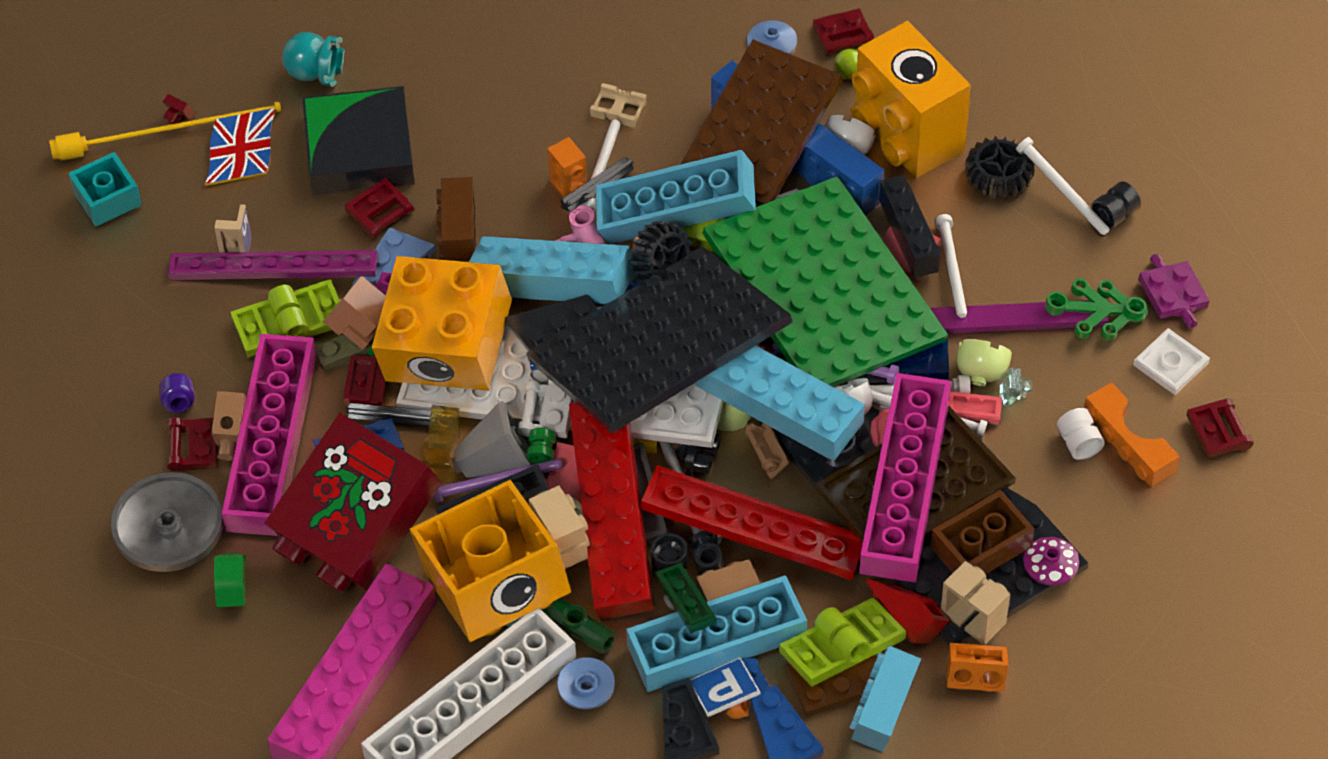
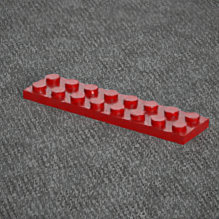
[640,465,863,580]

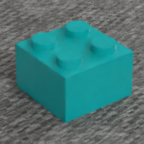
[68,152,142,227]

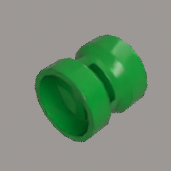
[526,428,557,463]

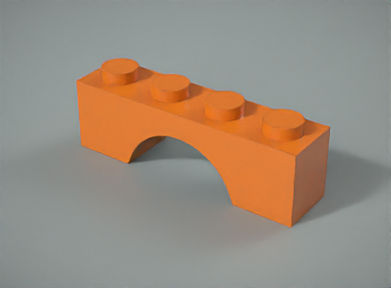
[1084,382,1180,487]

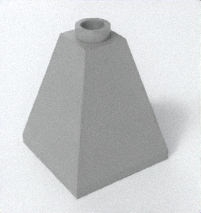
[451,401,533,478]

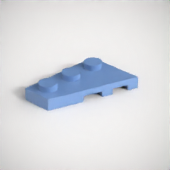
[352,228,436,286]

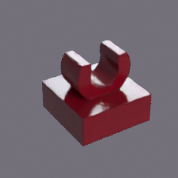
[162,93,196,125]

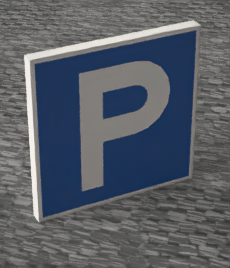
[690,658,761,717]

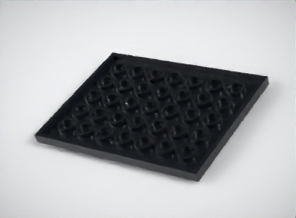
[526,247,793,434]

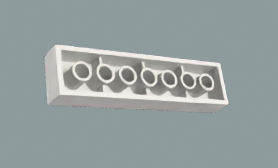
[361,609,576,759]

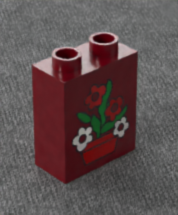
[264,412,442,594]

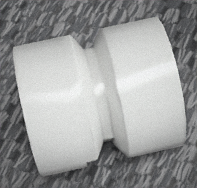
[1056,408,1105,460]

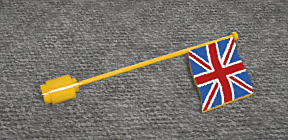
[49,102,281,186]

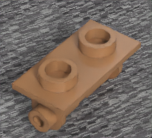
[745,423,790,479]

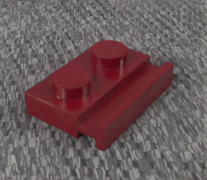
[343,355,387,405]

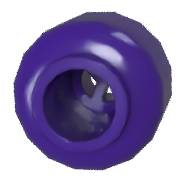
[159,373,195,413]

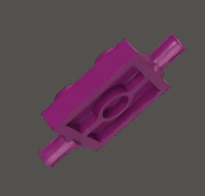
[1138,253,1210,329]

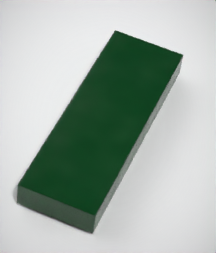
[655,563,717,634]

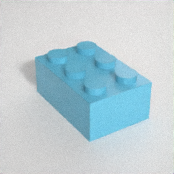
[849,646,921,752]

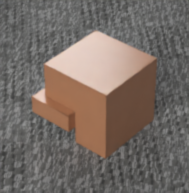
[323,276,386,350]

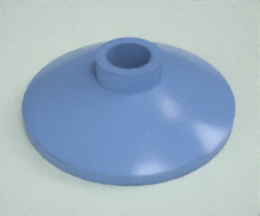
[747,21,797,54]
[557,658,615,709]

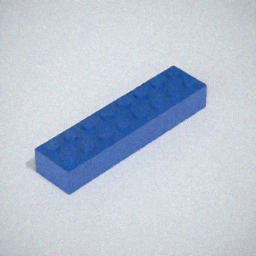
[711,60,884,216]

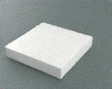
[1133,328,1210,395]

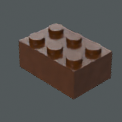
[436,177,476,262]
[931,490,1034,575]

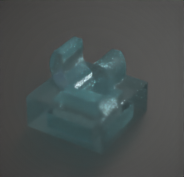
[1000,367,1032,406]

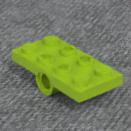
[230,279,340,358]
[779,597,906,687]

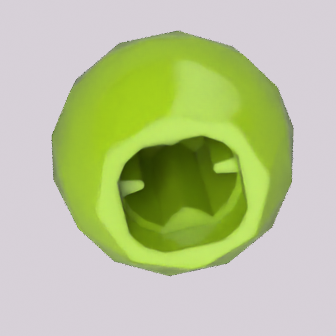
[834,49,858,81]

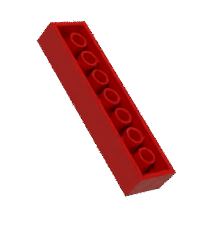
[569,403,656,620]

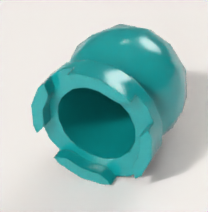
[281,32,344,87]

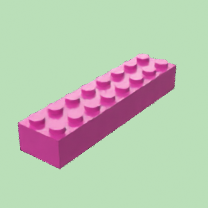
[222,334,317,536]
[860,373,951,582]
[267,564,437,759]

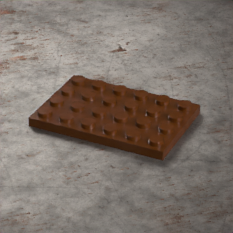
[680,39,843,206]

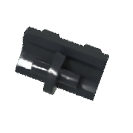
[672,434,721,477]

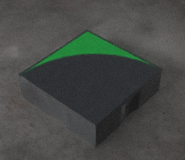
[302,86,415,195]

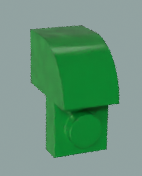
[214,553,247,607]

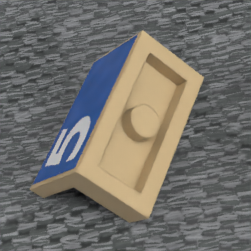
[214,204,252,253]

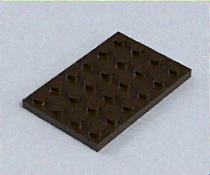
[815,406,1016,543]

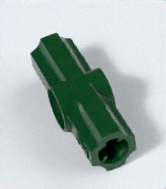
[542,598,617,654]

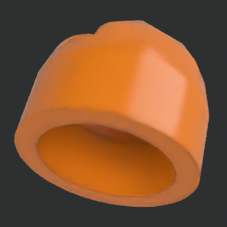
[726,701,749,719]

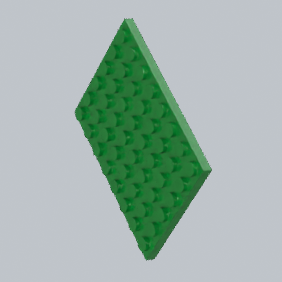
[702,176,948,387]

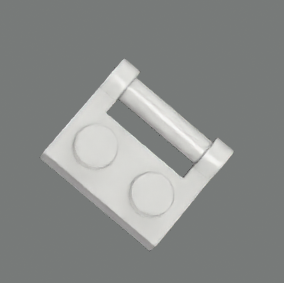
[517,381,573,438]

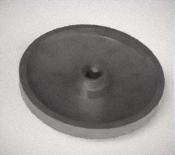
[111,472,223,572]

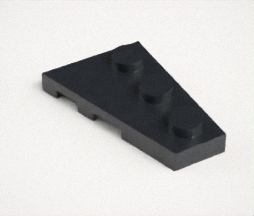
[662,678,720,759]

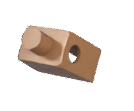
[212,391,246,461]

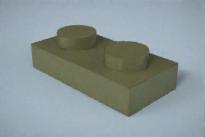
[315,335,371,372]

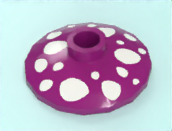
[1023,537,1080,586]

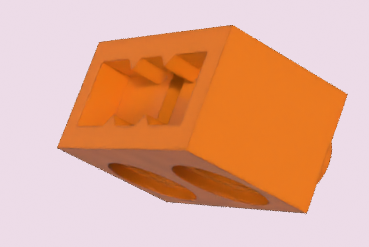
[547,137,587,198]
[946,643,1009,692]

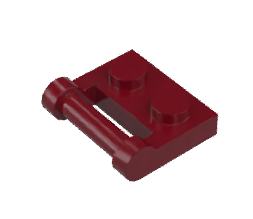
[813,8,874,56]
[345,178,415,239]
[1186,398,1254,458]
[167,417,217,471]

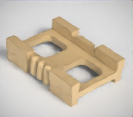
[590,83,646,128]

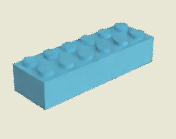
[596,150,756,244]
[469,236,633,304]
[695,346,865,461]
[627,575,807,693]

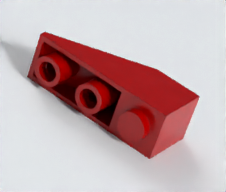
[866,578,950,644]

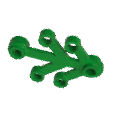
[1045,278,1148,341]

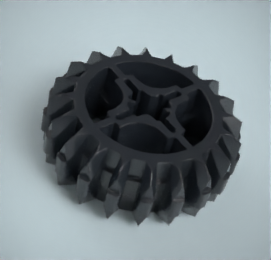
[965,135,1035,200]
[628,221,693,284]

